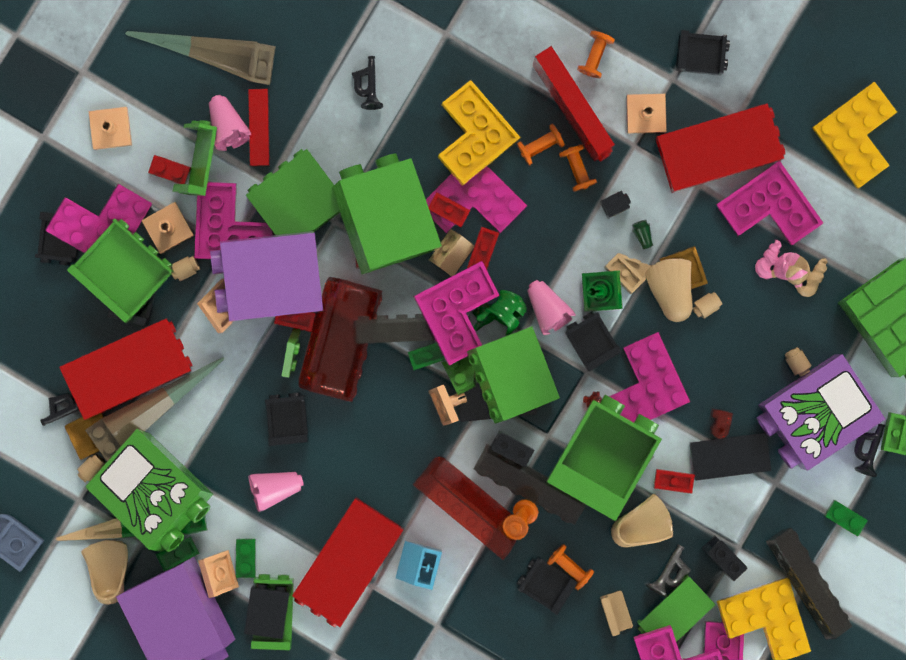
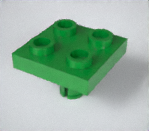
[582,270,623,312]

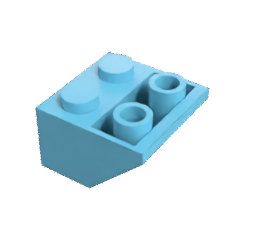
[396,541,442,590]

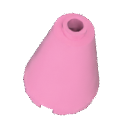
[209,95,251,151]
[527,280,576,335]
[248,472,304,512]

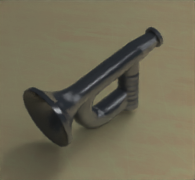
[352,56,383,110]
[40,393,79,426]
[854,423,885,477]

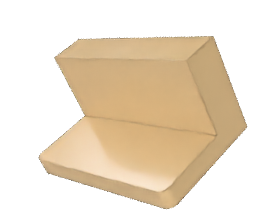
[429,229,474,276]
[600,591,633,636]

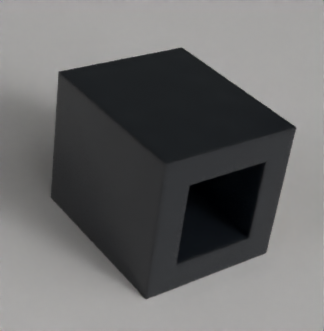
[600,190,631,219]

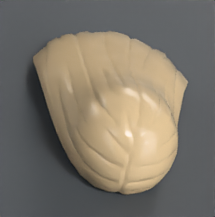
[645,258,693,322]
[611,494,673,547]
[81,540,128,605]

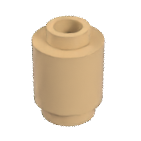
[172,256,200,281]
[693,292,722,319]
[784,347,811,377]
[77,454,106,482]

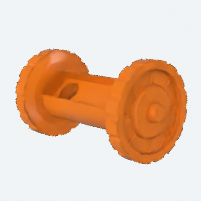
[577,31,615,79]
[517,124,565,165]
[559,144,597,192]
[503,499,539,540]
[547,544,594,590]

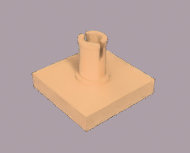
[626,94,666,134]
[89,107,132,150]
[142,202,195,254]
[197,279,233,333]
[429,385,467,426]
[198,550,239,598]

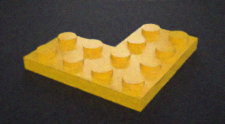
[438,80,521,186]
[812,82,897,189]
[717,577,811,660]

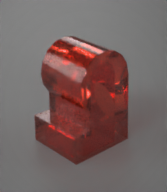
[710,409,733,439]

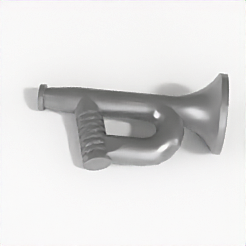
[646,544,691,597]

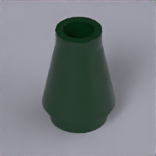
[632,219,653,249]

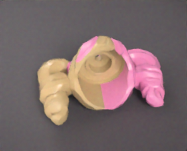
[755,240,828,297]

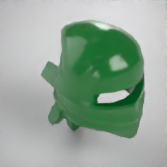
[472,290,527,336]

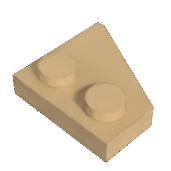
[604,253,652,294]

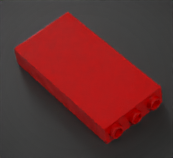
[533,46,615,162]
[655,103,786,193]
[59,318,193,421]
[292,497,404,627]

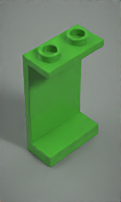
[172,120,217,196]
[251,574,294,650]
[637,575,716,642]

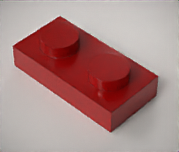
[148,155,191,184]
[428,192,470,227]
[274,312,316,332]
[653,469,695,494]

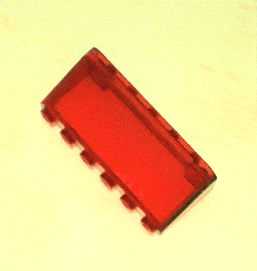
[299,277,382,402]
[413,456,517,560]

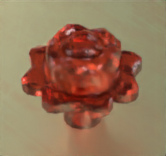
[583,391,602,408]

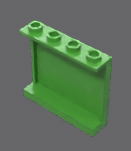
[246,149,340,235]
[67,218,174,323]
[467,326,560,424]

